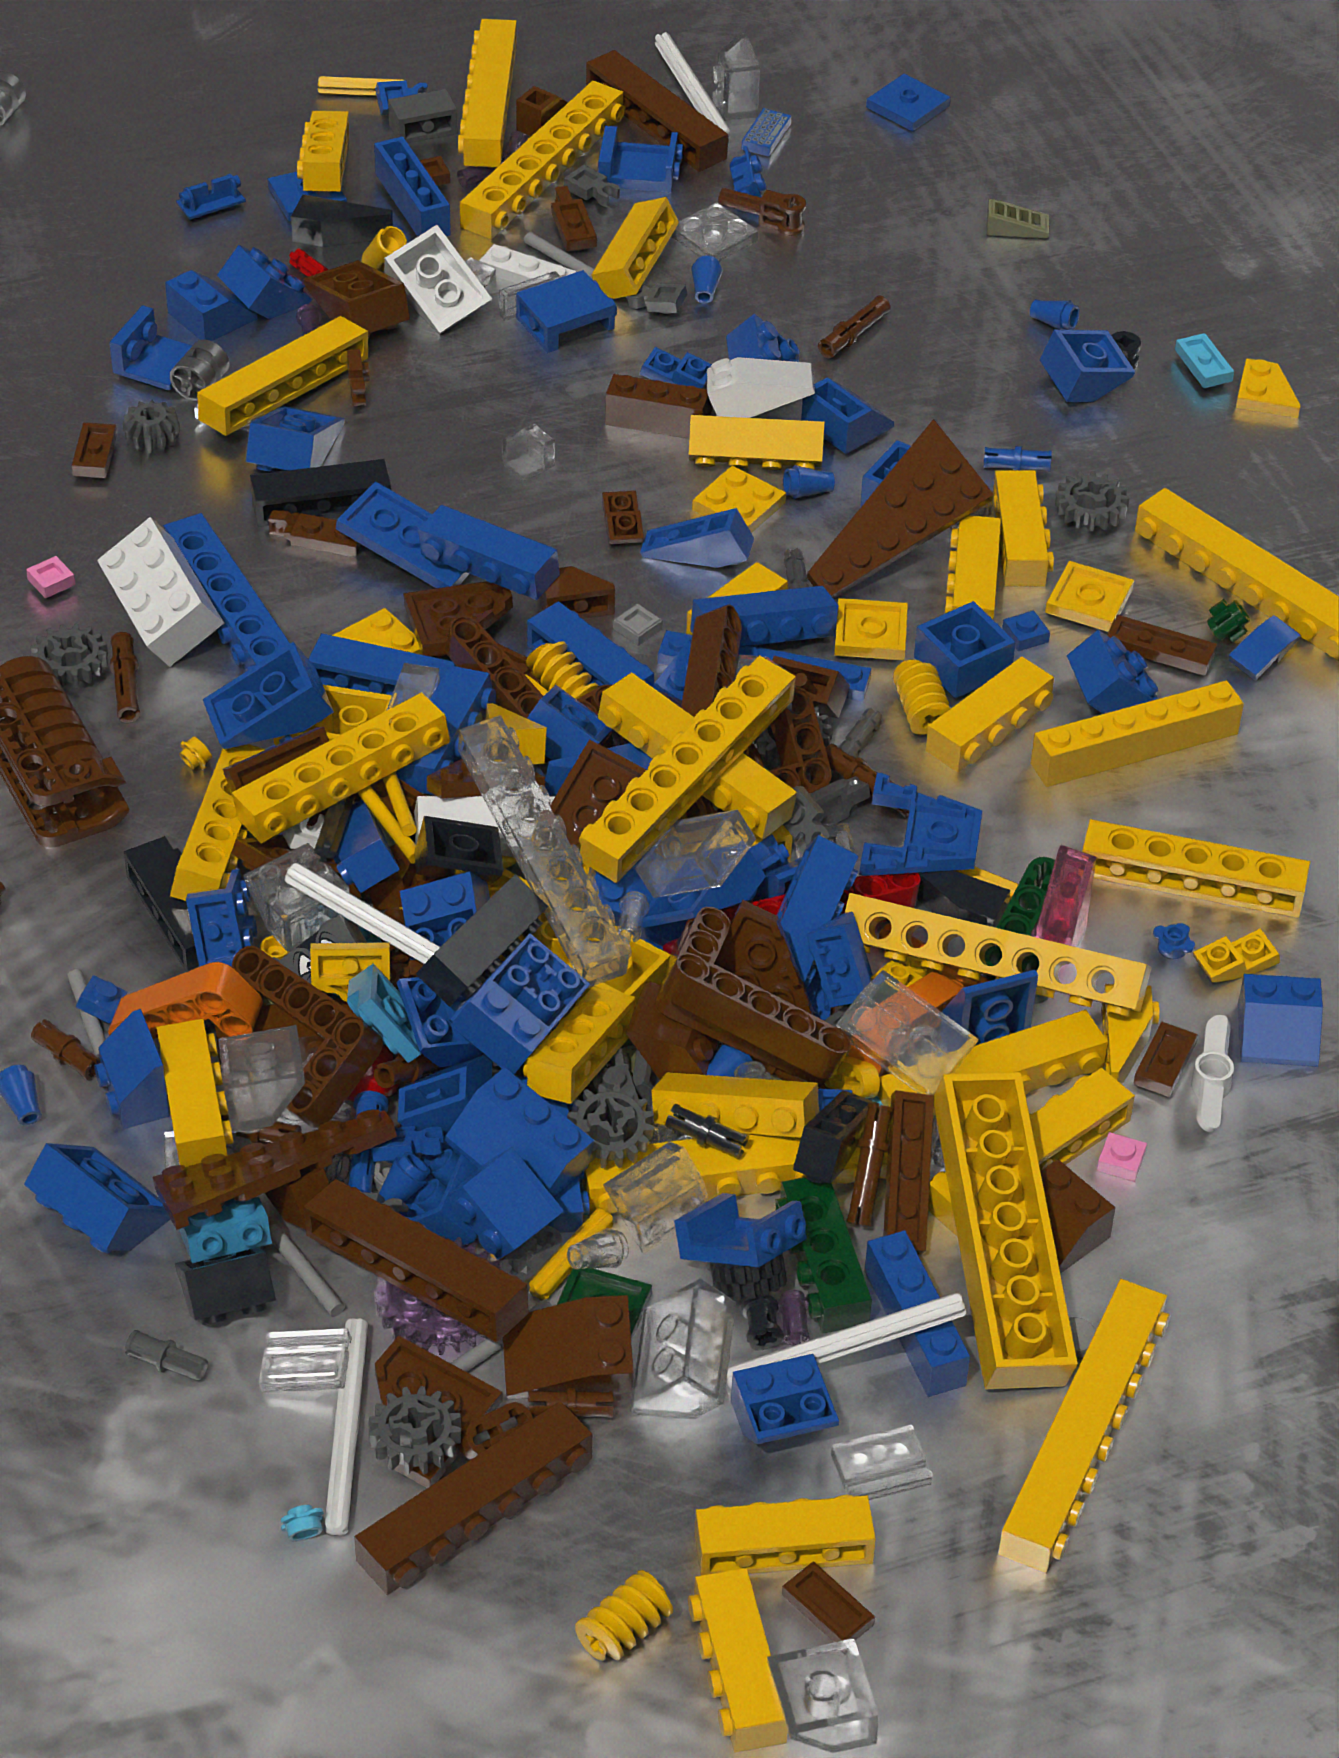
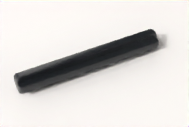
[314,795,355,863]

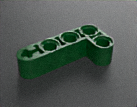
[983,857,1061,1004]

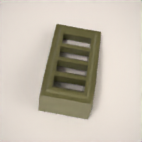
[987,199,1049,239]

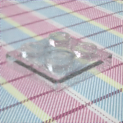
[671,202,759,262]

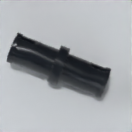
[665,1104,749,1159]

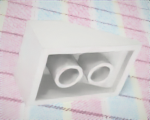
[384,225,492,335]
[707,357,815,418]

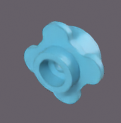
[281,1505,324,1541]

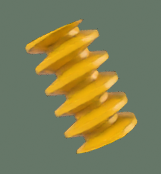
[526,641,599,700]
[893,659,951,735]
[575,1570,673,1661]

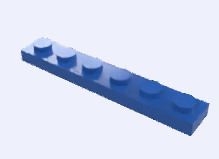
[657,630,872,702]

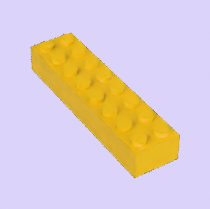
[934,1072,1078,1390]

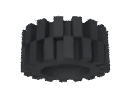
[709,1253,787,1300]

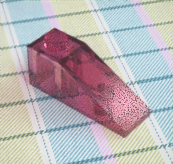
[1036,845,1097,947]

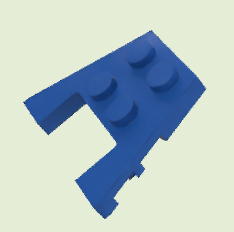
[859,772,983,876]

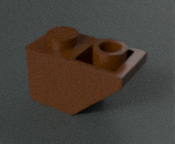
[516,86,568,137]

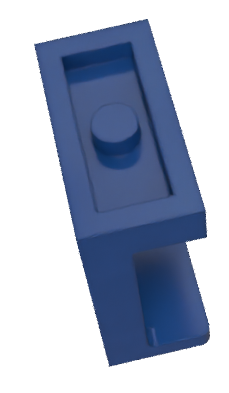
[598,126,683,193]
[516,270,617,354]
[674,1193,807,1267]

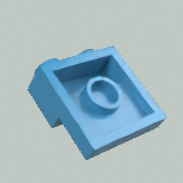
[347,963,421,1063]
[179,1197,272,1263]

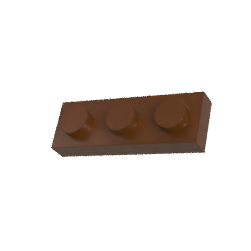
[1107,614,1217,676]

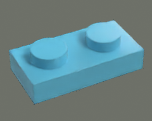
[1175,333,1234,388]

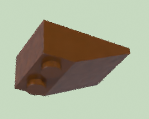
[303,260,410,337]
[503,1295,634,1400]

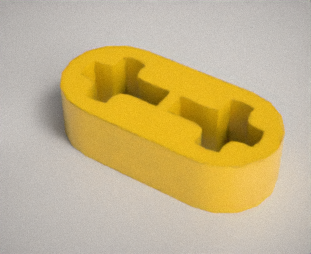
[825,1056,880,1099]

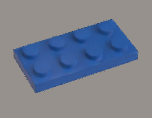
[336,481,469,588]

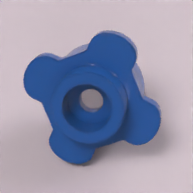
[1153,923,1195,959]

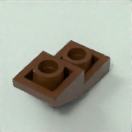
[602,490,644,544]

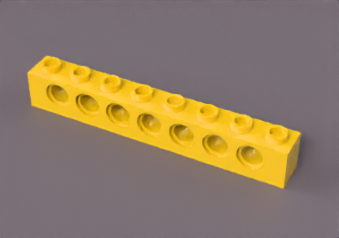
[460,80,625,240]
[579,655,796,883]
[845,893,1152,1017]

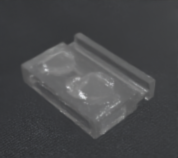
[259,1328,352,1392]
[831,1425,933,1500]

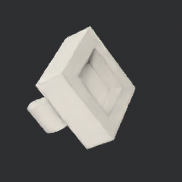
[282,814,325,855]

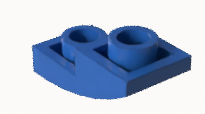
[640,347,712,388]
[1229,615,1301,681]

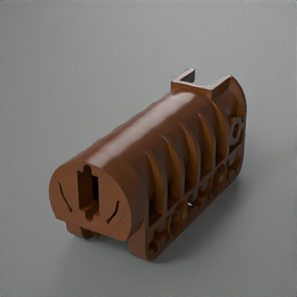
[0,656,129,848]

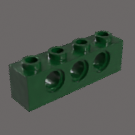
[775,1178,872,1333]

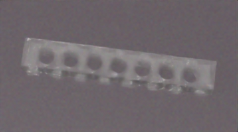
[458,715,632,988]

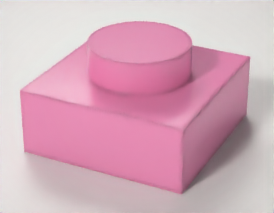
[26,556,75,599]
[1097,1132,1147,1182]

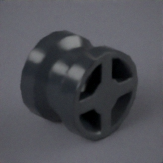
[1111,331,1141,369]

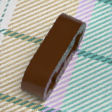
[457,1402,533,1459]

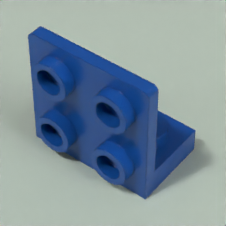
[110,305,192,390]
[186,869,258,967]
[807,912,875,1008]

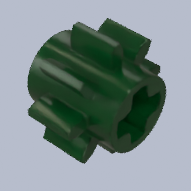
[1207,599,1250,643]

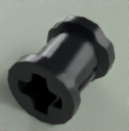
[741,1294,784,1350]

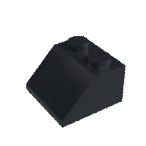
[414,816,504,885]
[175,1247,276,1324]

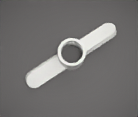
[1191,1015,1234,1132]

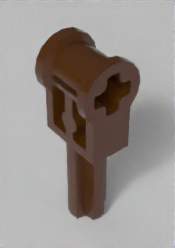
[718,188,806,236]

